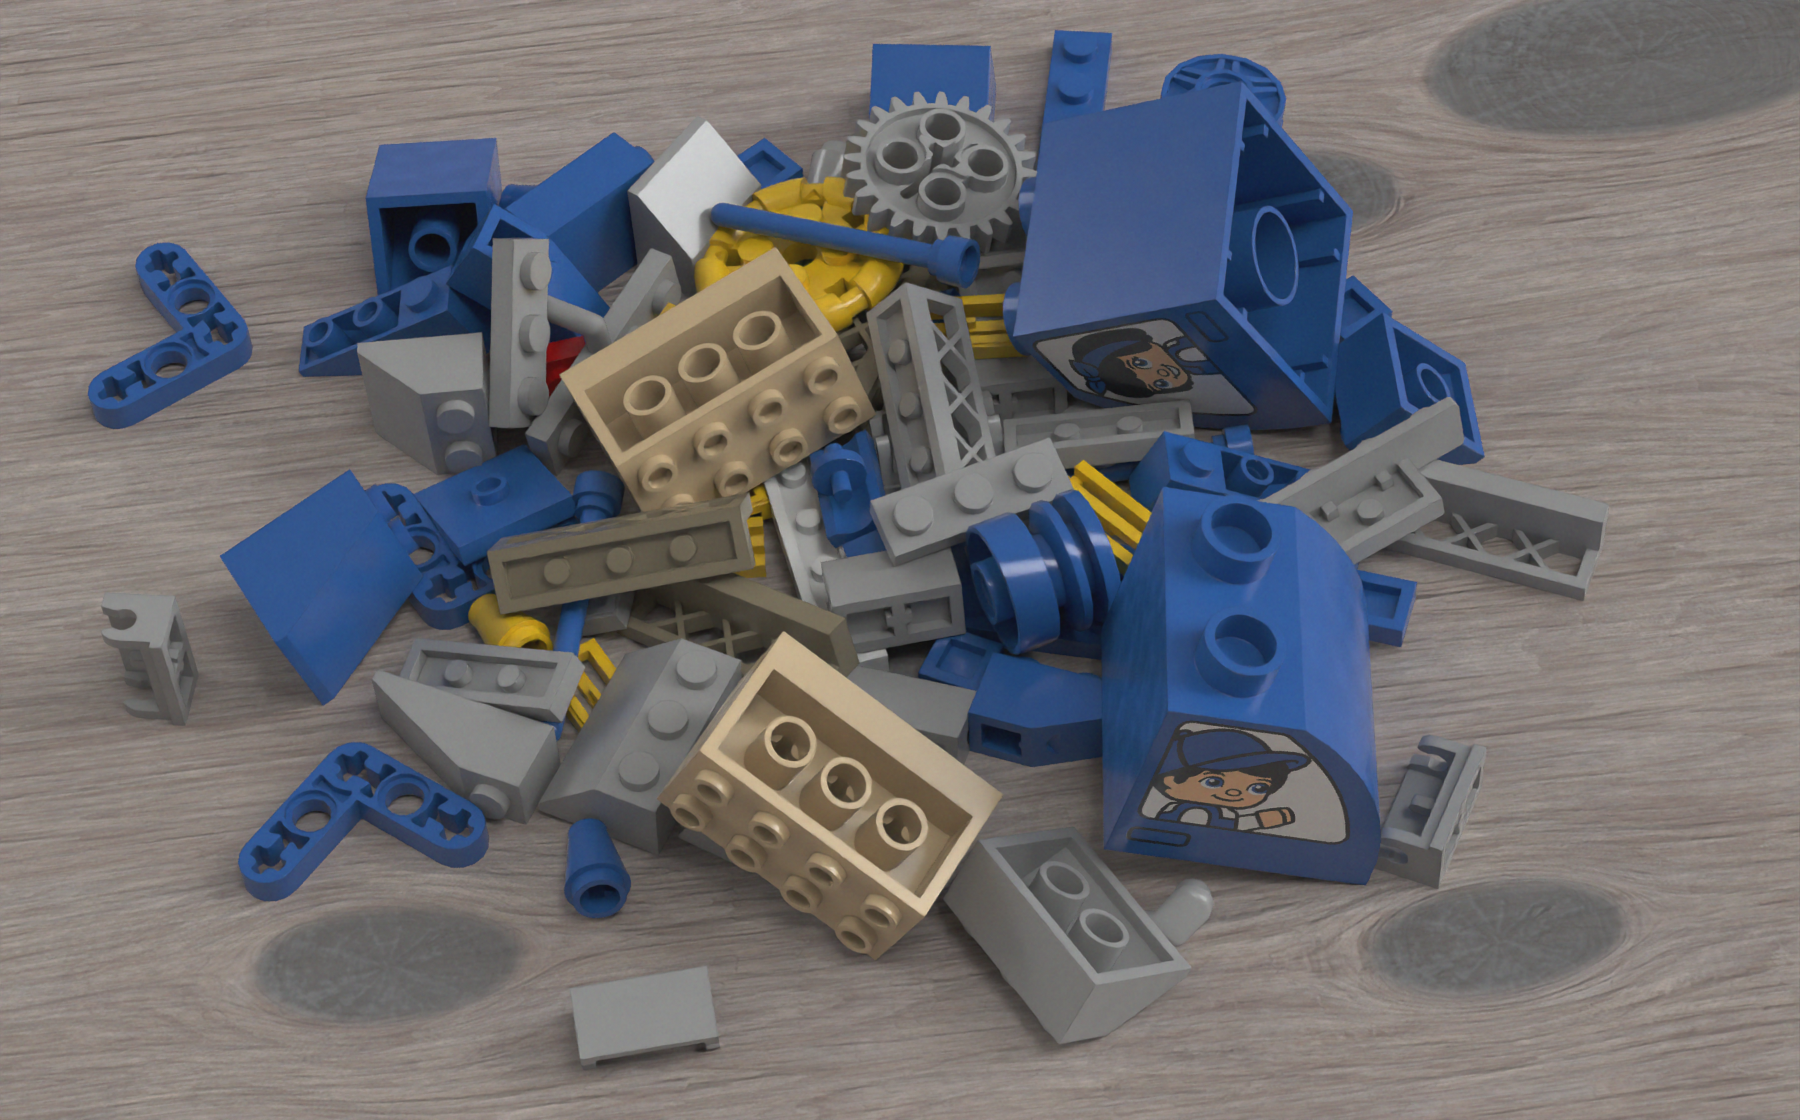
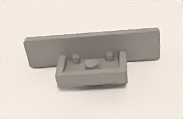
[1257,397,1464,565]

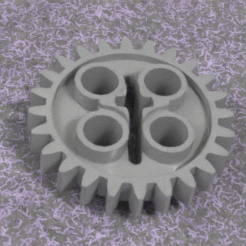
[841,91,1037,254]

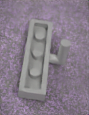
[525,248,681,476]

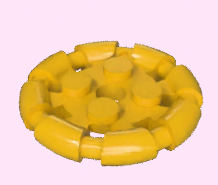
[694,176,906,332]

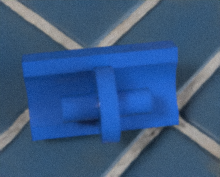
[810,429,886,549]

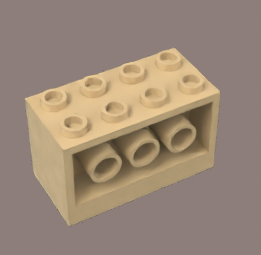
[559,247,876,512]
[657,631,1003,960]

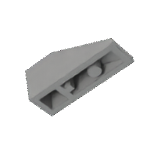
[372,669,561,825]

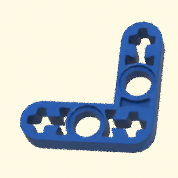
[88,242,253,429]
[378,483,580,630]
[238,742,489,901]

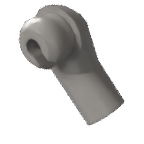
[1144,878,1214,946]

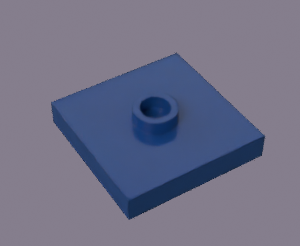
[414,444,576,566]

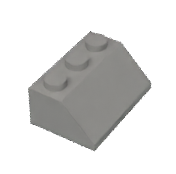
[538,638,742,856]
[943,827,1192,1044]

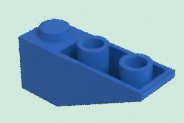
[446,204,610,343]
[299,265,491,377]
[1129,431,1310,512]
[968,652,1103,767]

